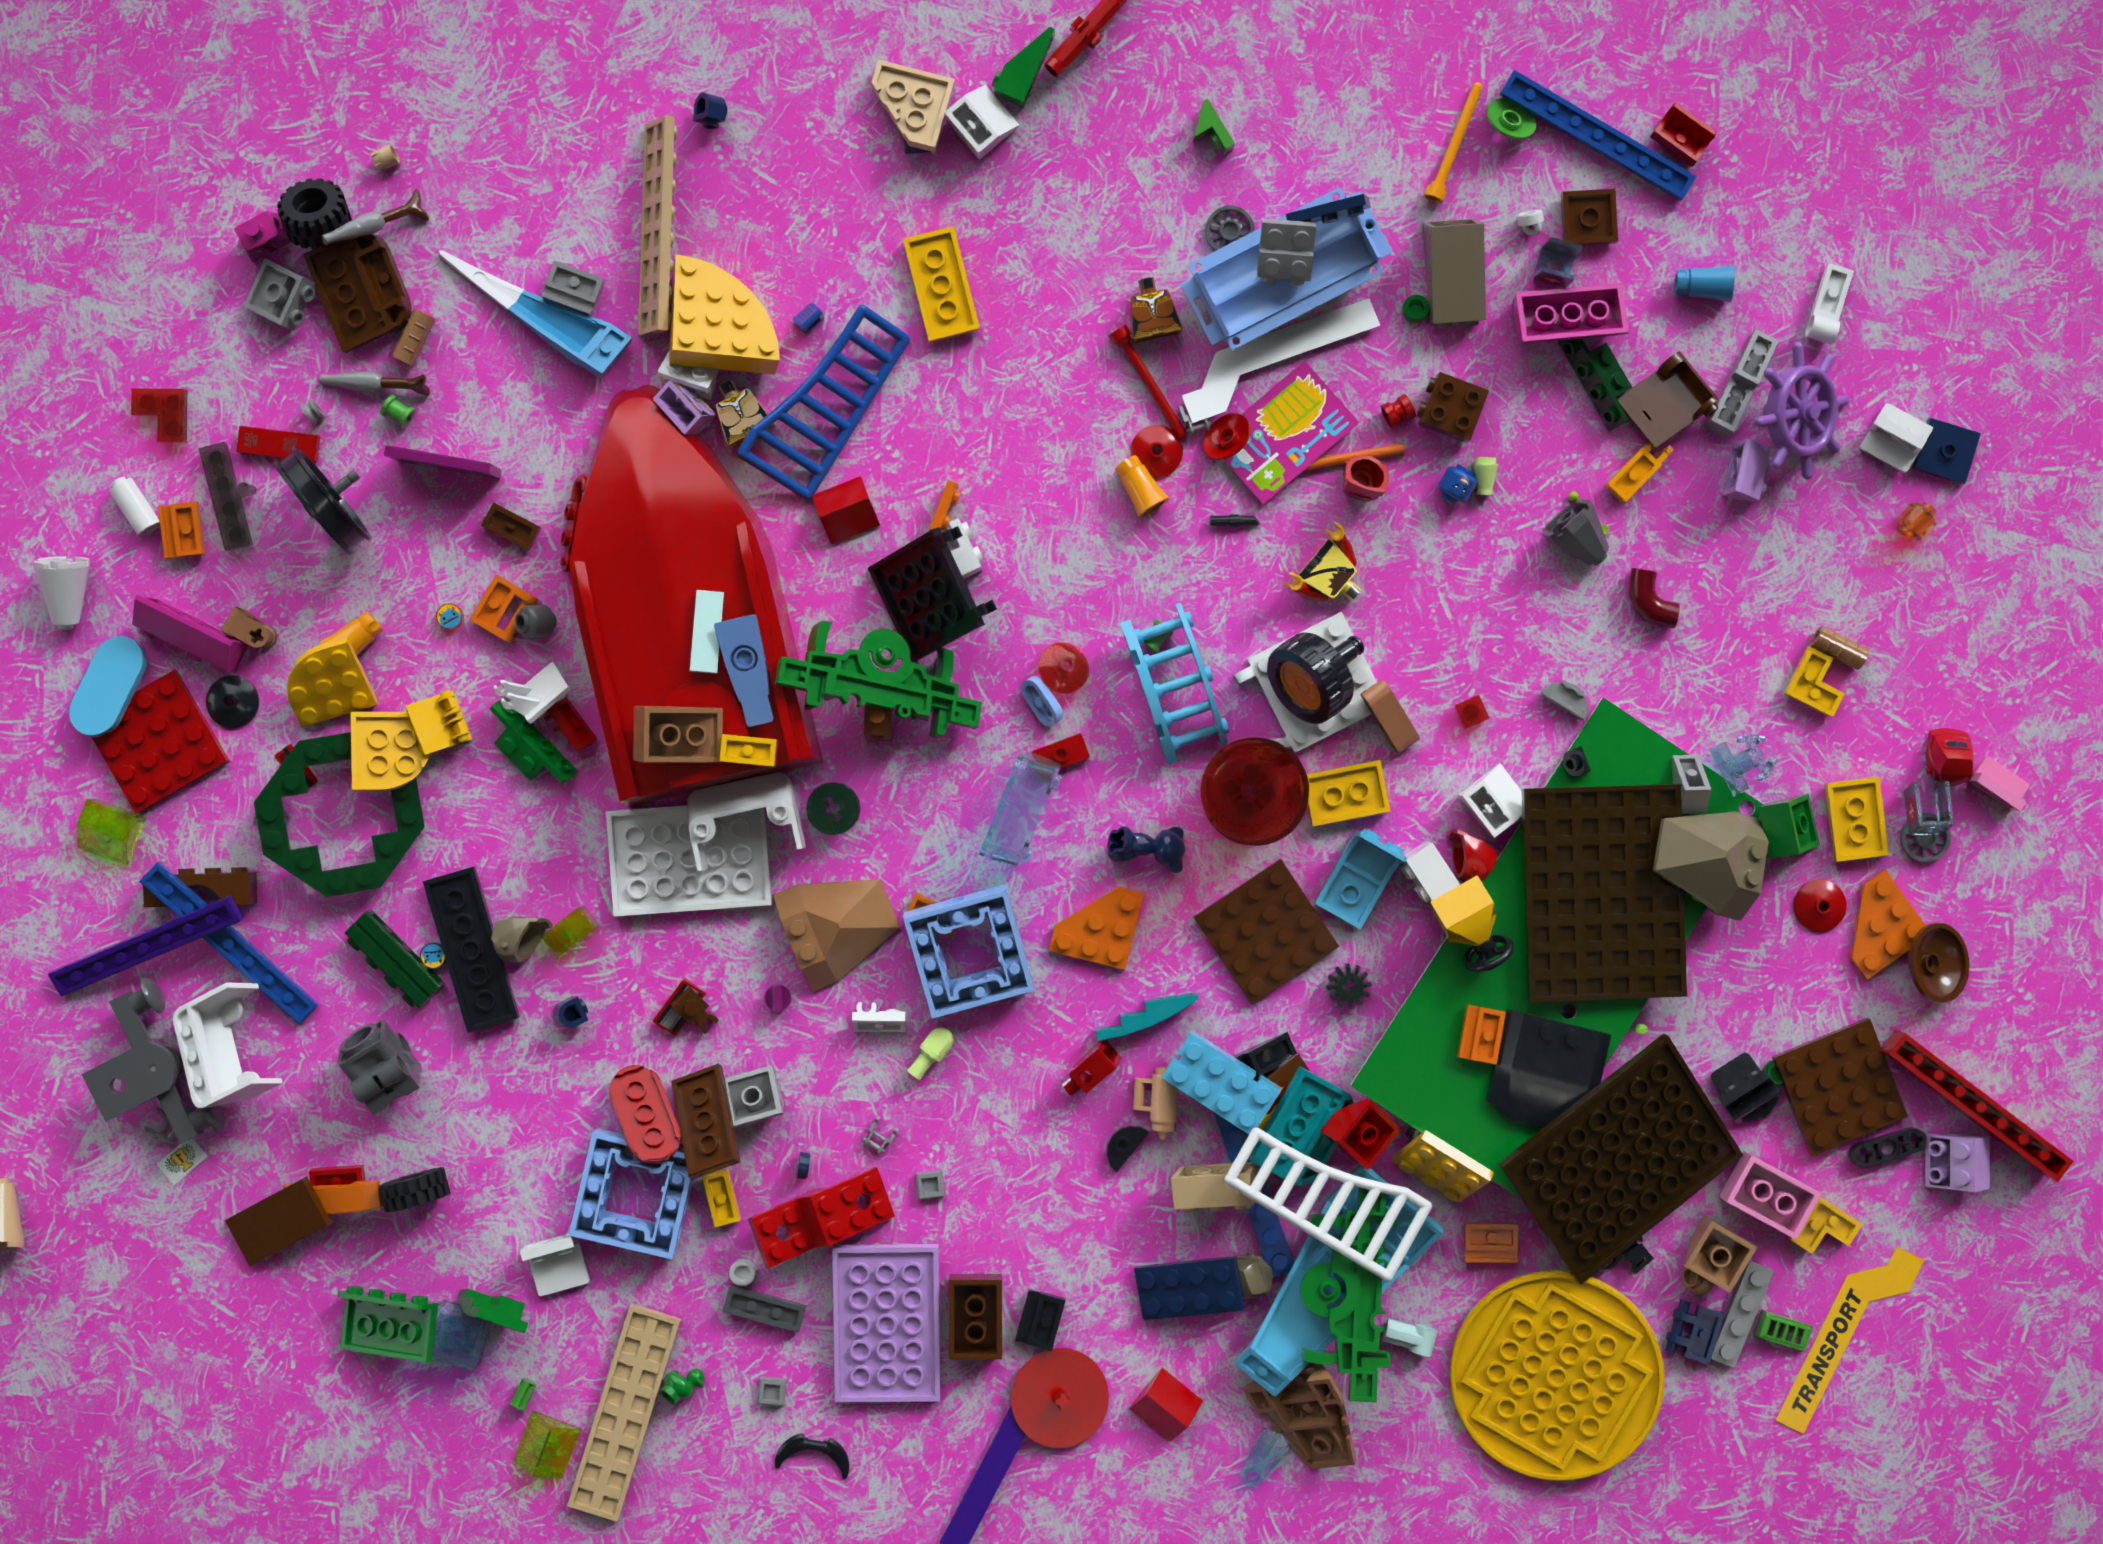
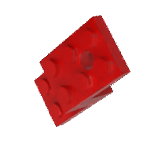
[748,1167,895,1268]

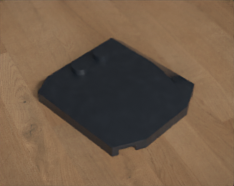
[1486,1009,1611,1128]

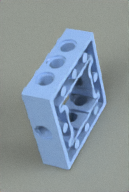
[903,884,1035,1019]
[569,1128,694,1259]

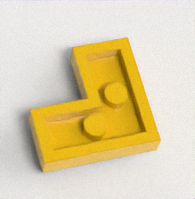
[1783,646,1845,717]
[1788,1197,1863,1254]

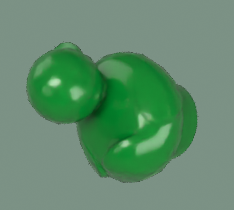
[660,1368,705,1405]

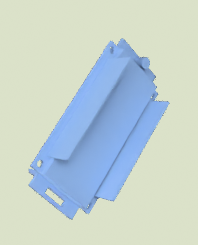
[1180,187,1392,351]

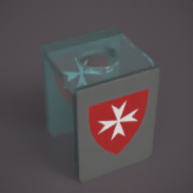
[1533,237,1583,288]
[1904,781,1954,835]

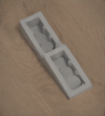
[1704,329,1779,439]

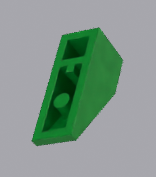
[992,27,1055,108]

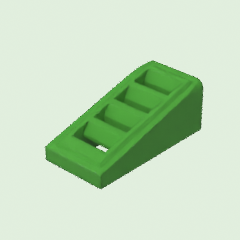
[1754,1309,1813,1351]

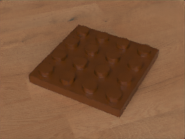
[1193,859,1339,1004]
[1772,1018,1908,1156]

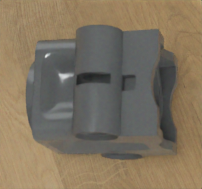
[337,1020,421,1115]

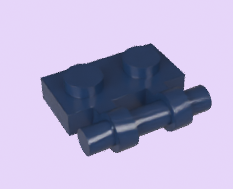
[1665,1299,1725,1365]

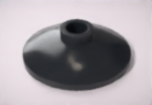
[206,675,259,728]

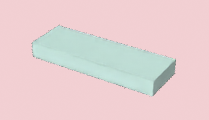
[689,590,724,674]

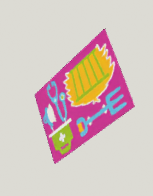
[1224,361,1360,504]

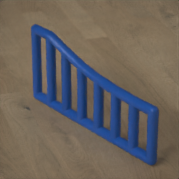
[737,305,910,501]

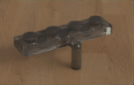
[198,442,257,551]

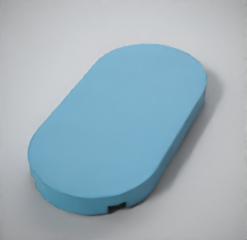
[69,636,147,737]

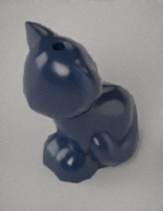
[1107,826,1186,873]

